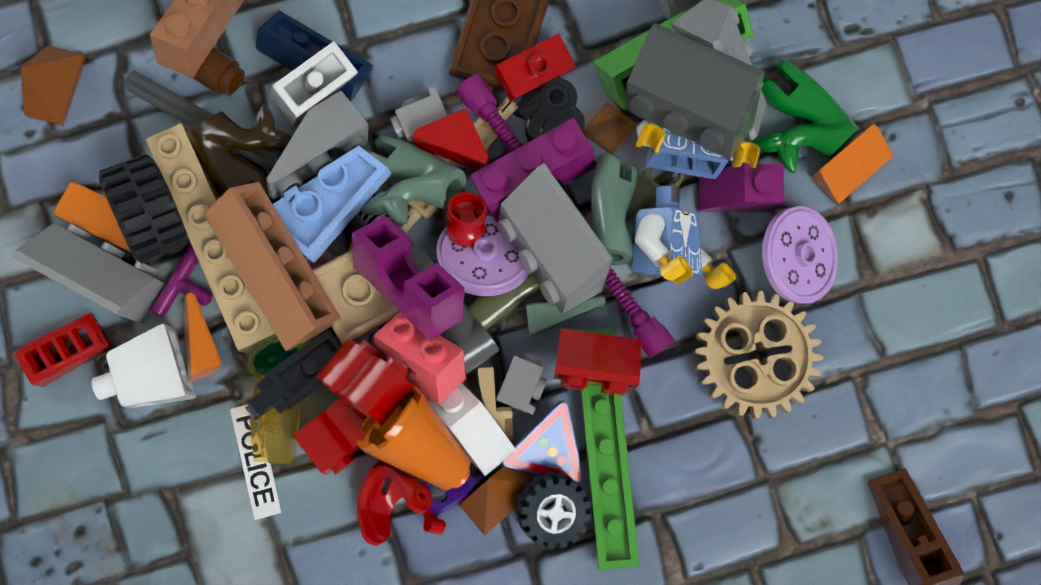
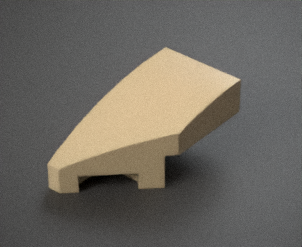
[478,367,514,441]

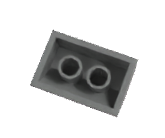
[625,23,765,159]

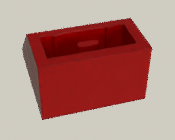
[553,328,641,396]

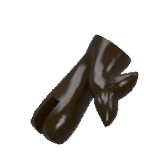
[186,103,292,204]

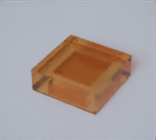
[583,102,637,155]

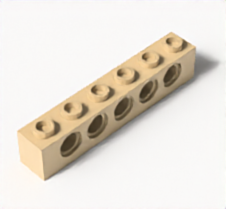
[146,123,279,355]

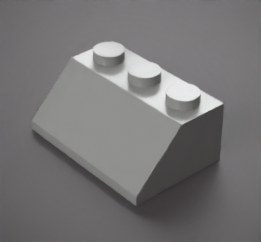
[671,0,766,140]
[497,163,613,314]
[11,223,166,324]

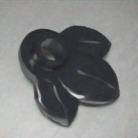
[513,78,585,142]

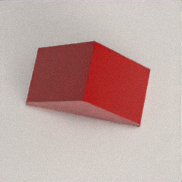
[412,108,490,170]

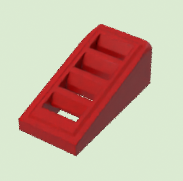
[14,313,112,387]

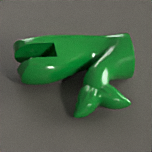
[751,59,860,174]

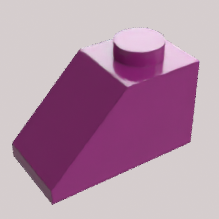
[698,164,785,212]

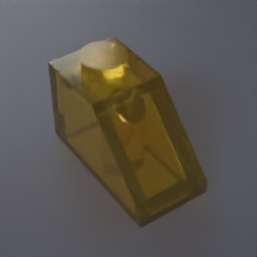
[250,380,302,465]

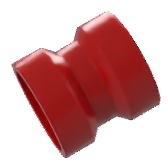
[446,192,487,246]

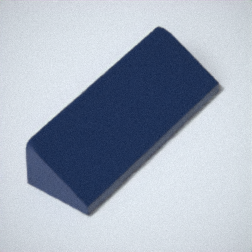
[256,10,374,102]

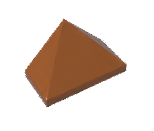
[20,45,86,126]
[459,466,535,535]

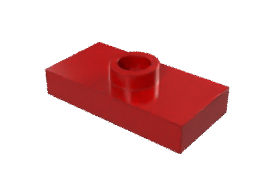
[493,34,576,102]

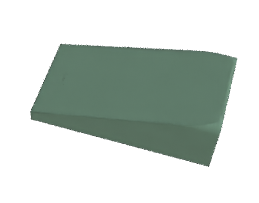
[526,296,606,338]

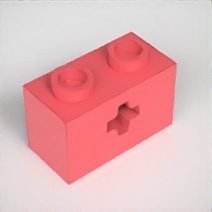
[374,311,466,405]

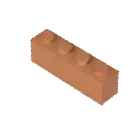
[150,0,244,78]
[204,182,341,351]

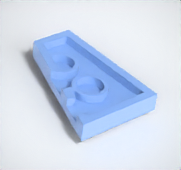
[273,146,392,263]

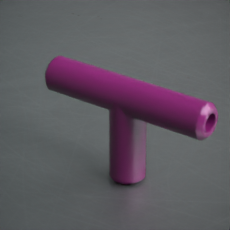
[150,246,213,318]

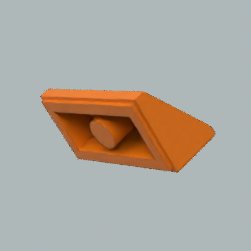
[812,123,894,205]

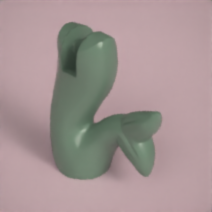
[360,135,467,224]
[591,153,637,265]

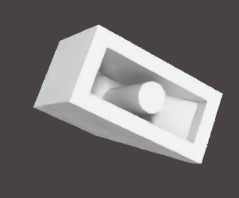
[269,41,358,125]
[428,383,516,476]

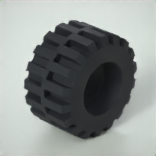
[99,154,187,263]

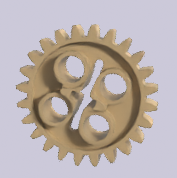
[693,291,823,419]

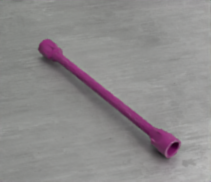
[456,74,675,359]

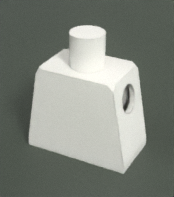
[91,324,196,408]

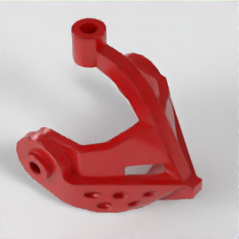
[357,459,446,546]

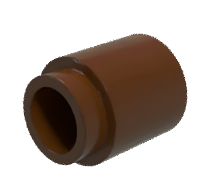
[193,47,245,96]

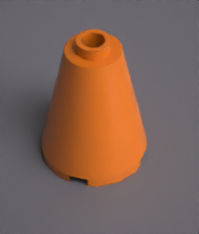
[357,382,470,491]

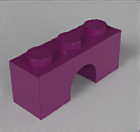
[471,118,596,223]
[352,215,465,340]

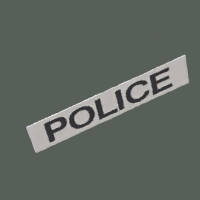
[230,404,282,520]

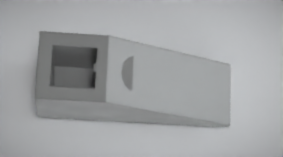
[266,91,369,201]

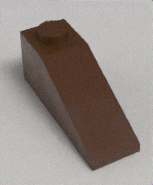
[868,468,965,585]

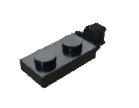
[245,329,342,421]

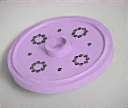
[762,206,838,304]
[436,212,529,296]

